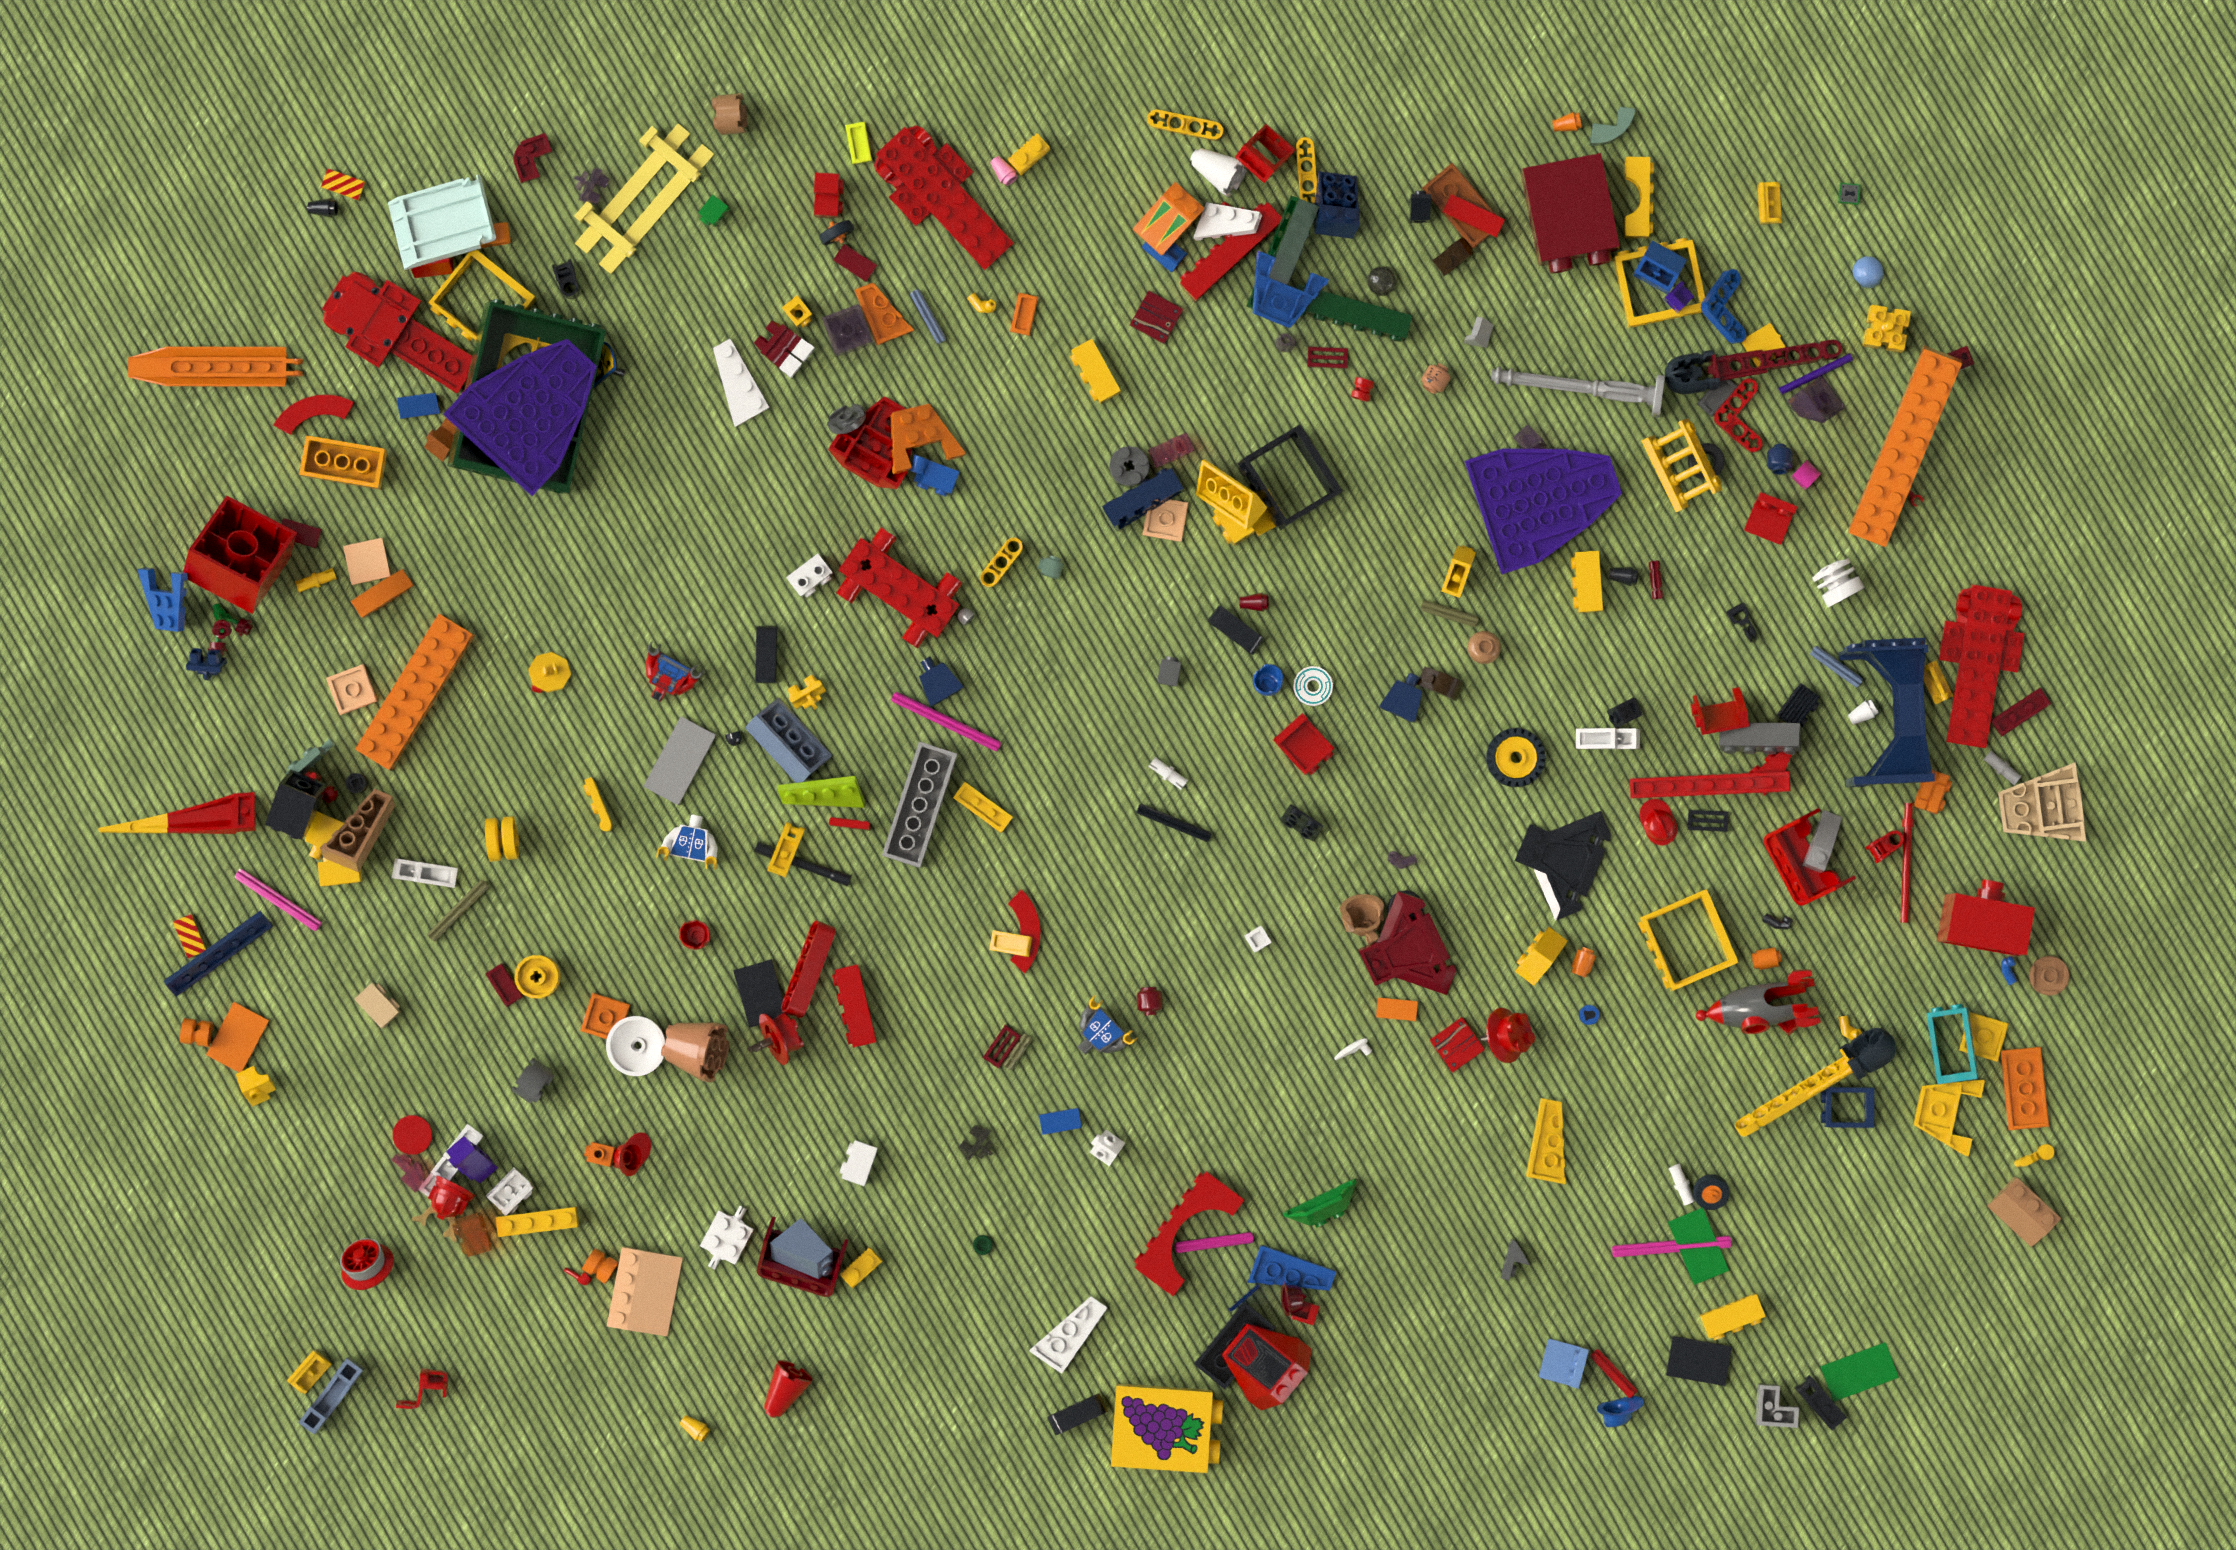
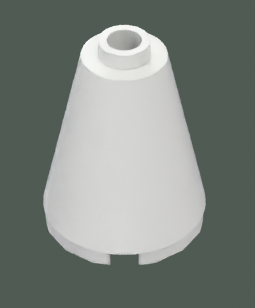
[1191,148,1247,197]

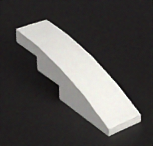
[418,1124,483,1197]

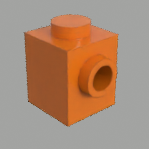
[584,1142,616,1167]

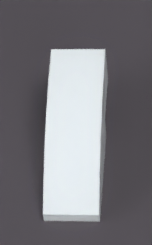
[1576,728,1640,749]
[392,858,458,888]

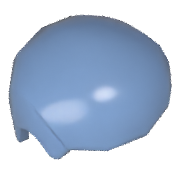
[1853,256,1883,288]

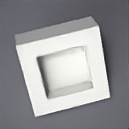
[1244,926,1272,953]

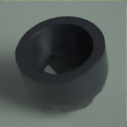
[725,731,742,746]

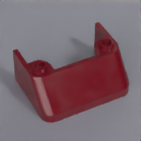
[756,1216,849,1297]

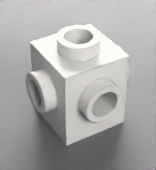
[1090,1130,1125,1166]

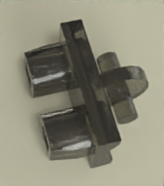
[958,1124,993,1161]

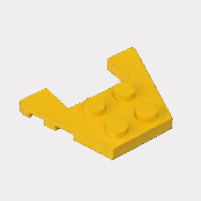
[1913,1080,1985,1157]

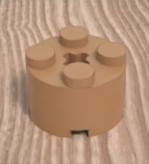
[712,93,747,135]

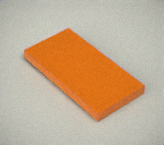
[2000,1047,2049,1130]

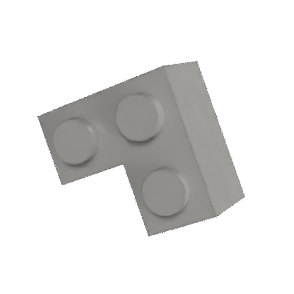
[1755,1384,1799,1428]

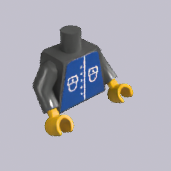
[1077,995,1138,1055]

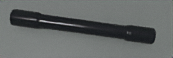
[754,841,852,887]

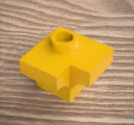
[236,1066,276,1107]

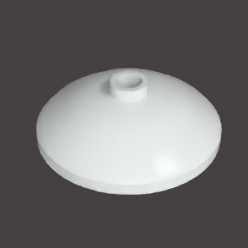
[606,1016,666,1076]

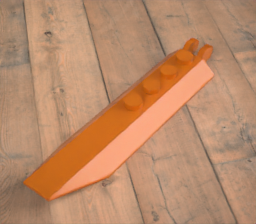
[128,347,303,387]

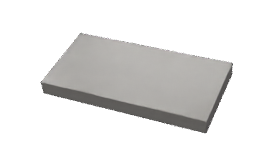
[643,717,716,805]

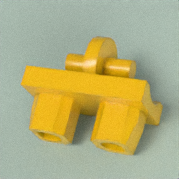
[788,675,826,710]

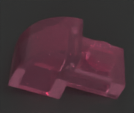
[1148,432,1195,468]
[391,1153,425,1192]

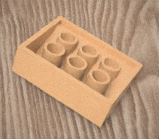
[607,1246,683,1336]

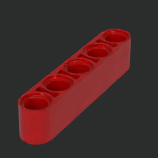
[781,920,835,1018]

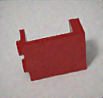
[1690,687,1749,735]

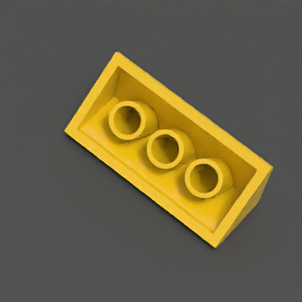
[1196,459,1268,530]

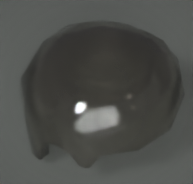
[1367,266,1398,296]

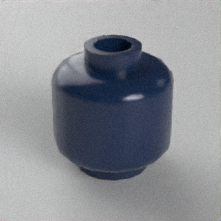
[1767,444,1793,475]

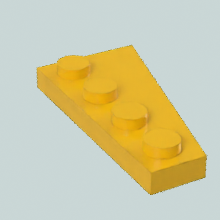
[1526,1098,1566,1184]

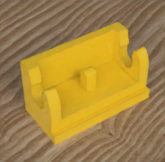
[1757,182,1782,225]
[287,1350,332,1394]

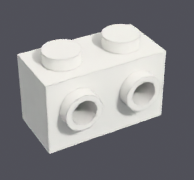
[786,554,833,598]
[840,1140,878,1186]

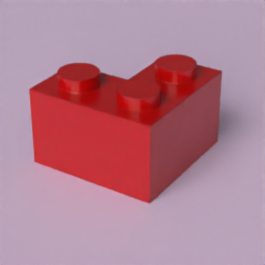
[814,172,844,219]

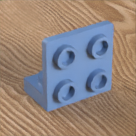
[1539,1339,1589,1389]

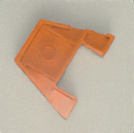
[891,404,965,474]

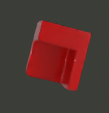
[1290,1301,1319,1326]

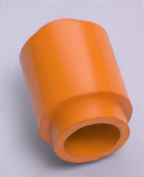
[1571,947,1596,978]
[1751,947,1782,970]

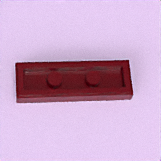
[1991,688,2051,737]

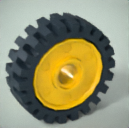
[1486,728,1546,787]

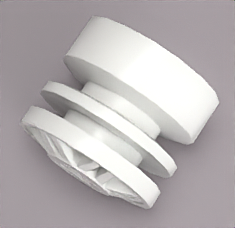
[1812,558,1865,607]

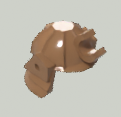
[1340,894,1384,944]

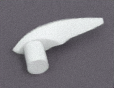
[1334,1039,1372,1060]

